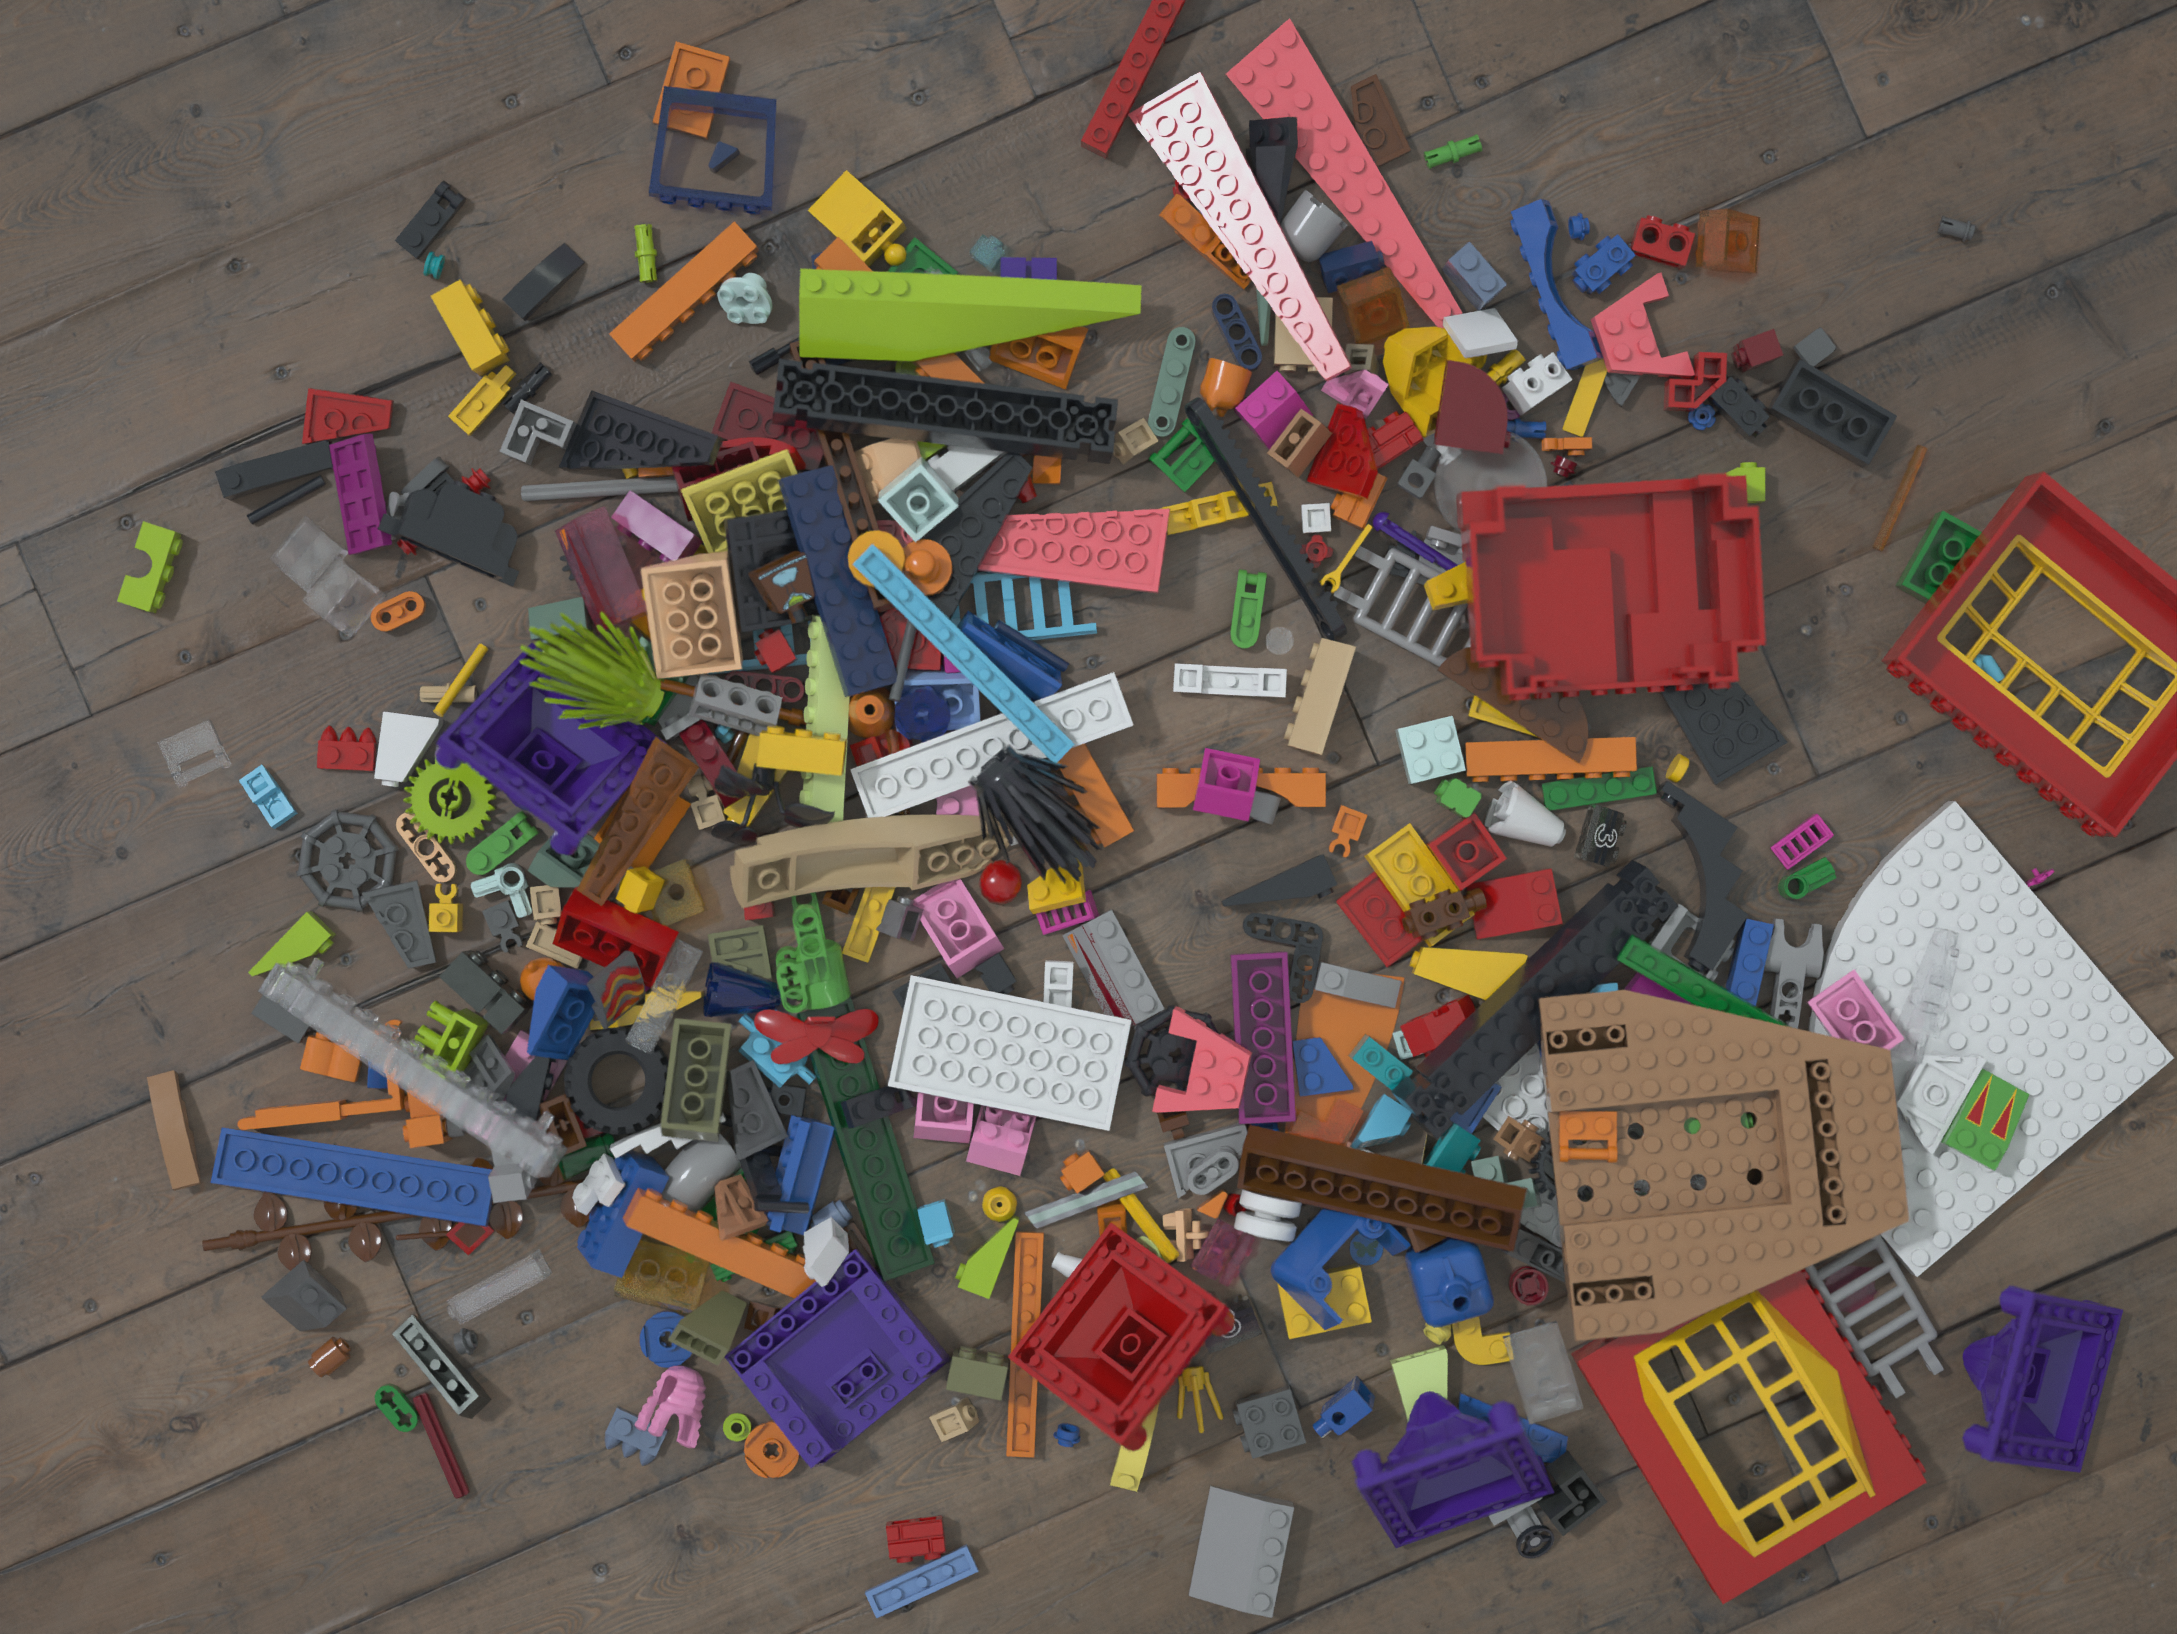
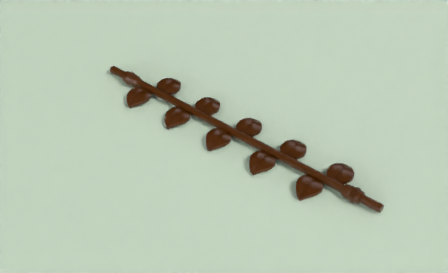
[202,1147,591,1271]

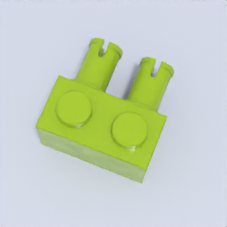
[414,1000,489,1075]

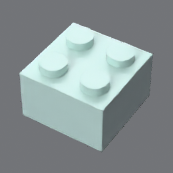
[878,456,959,542]
[1395,716,1466,784]

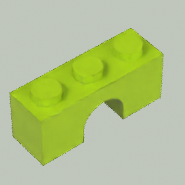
[117,521,183,613]

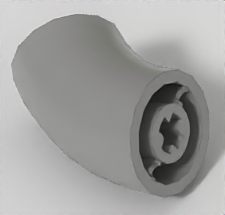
[662,1134,741,1213]

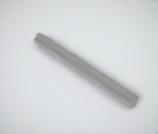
[521,476,678,501]

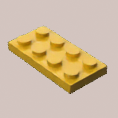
[1364,823,1475,947]

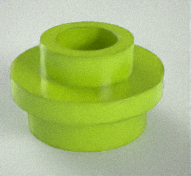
[723,1413,751,1441]

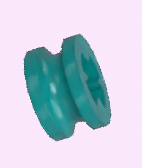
[423,251,445,280]

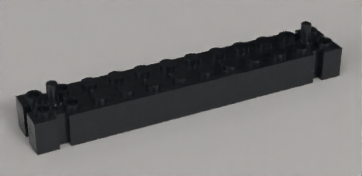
[772,359,1118,464]
[1391,860,1678,1139]

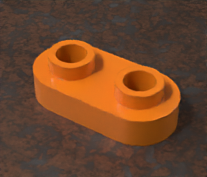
[371,591,426,632]

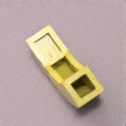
[1110,1403,1159,1492]

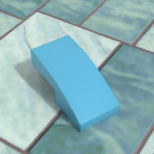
[239,765,298,829]

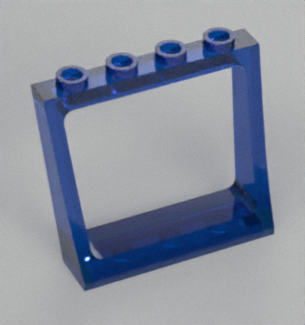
[648,86,777,214]

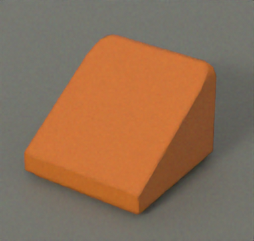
[1196,1189,1228,1219]
[1097,1199,1127,1236]

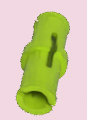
[634,224,658,283]

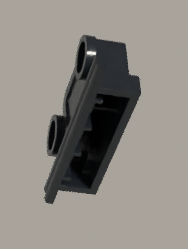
[377,481,519,587]

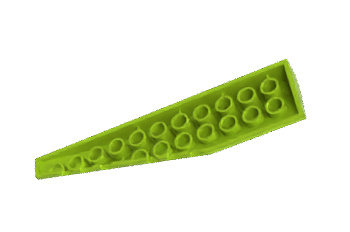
[799,269,1142,362]

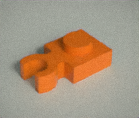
[1542,437,1592,456]
[1328,805,1367,858]

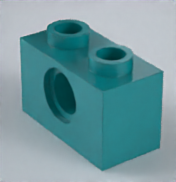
[1348,1034,1413,1090]

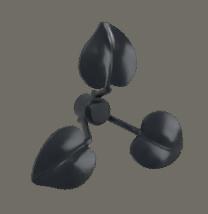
[711,763,835,844]

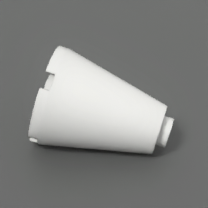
[1484,781,1566,847]

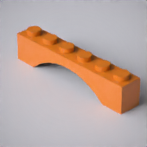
[1156,768,1326,808]

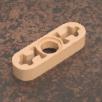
[396,813,457,882]

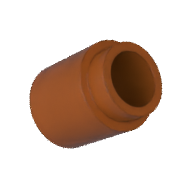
[308,1337,351,1378]

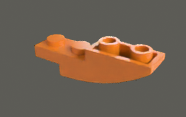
[1159,194,1252,289]

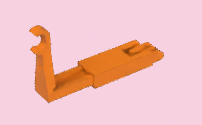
[238,1019,406,1130]

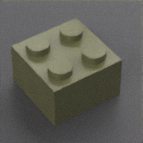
[946,1346,1009,1401]

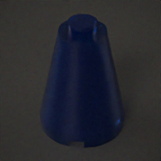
[703,962,781,1018]

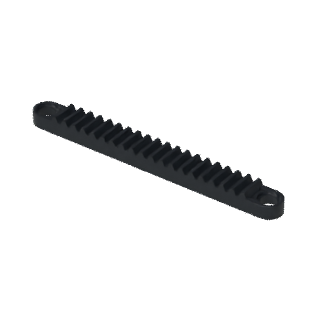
[1184,397,1347,641]

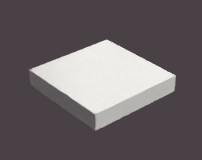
[1443,308,1518,358]

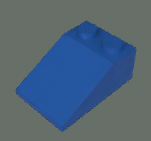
[527,965,596,1060]

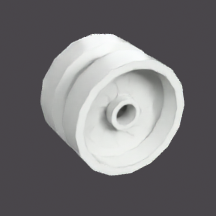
[1234,1189,1302,1241]

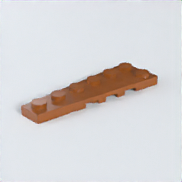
[577,737,699,906]

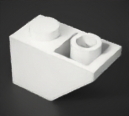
[803,1217,849,1287]

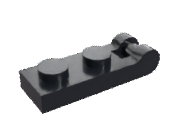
[395,181,466,260]
[840,1085,917,1129]

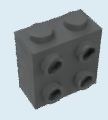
[1232,1385,1306,1459]

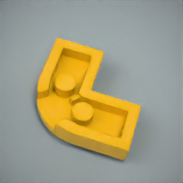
[1451,1317,1514,1365]

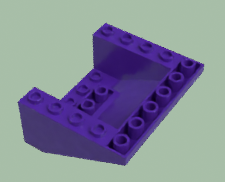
[724,1249,952,1468]

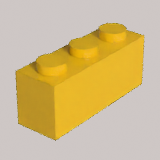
[757,726,847,776]

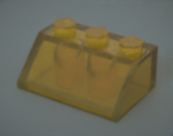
[614,1239,710,1315]

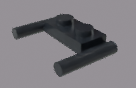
[735,1145,809,1214]

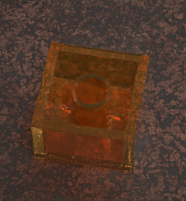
[1336,267,1410,344]

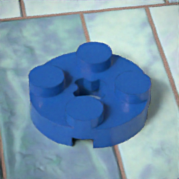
[640,1310,692,1368]

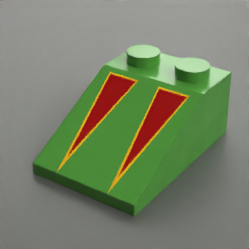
[1941,1068,2030,1171]

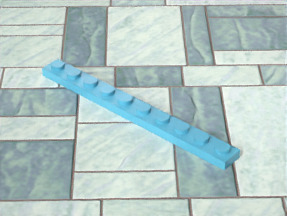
[852,544,1075,763]

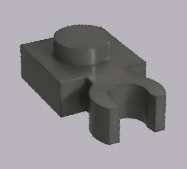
[482,900,523,953]

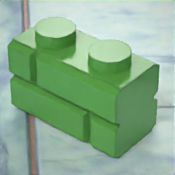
[1434,778,1481,818]

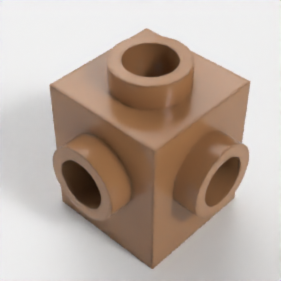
[1494,1116,1545,1162]

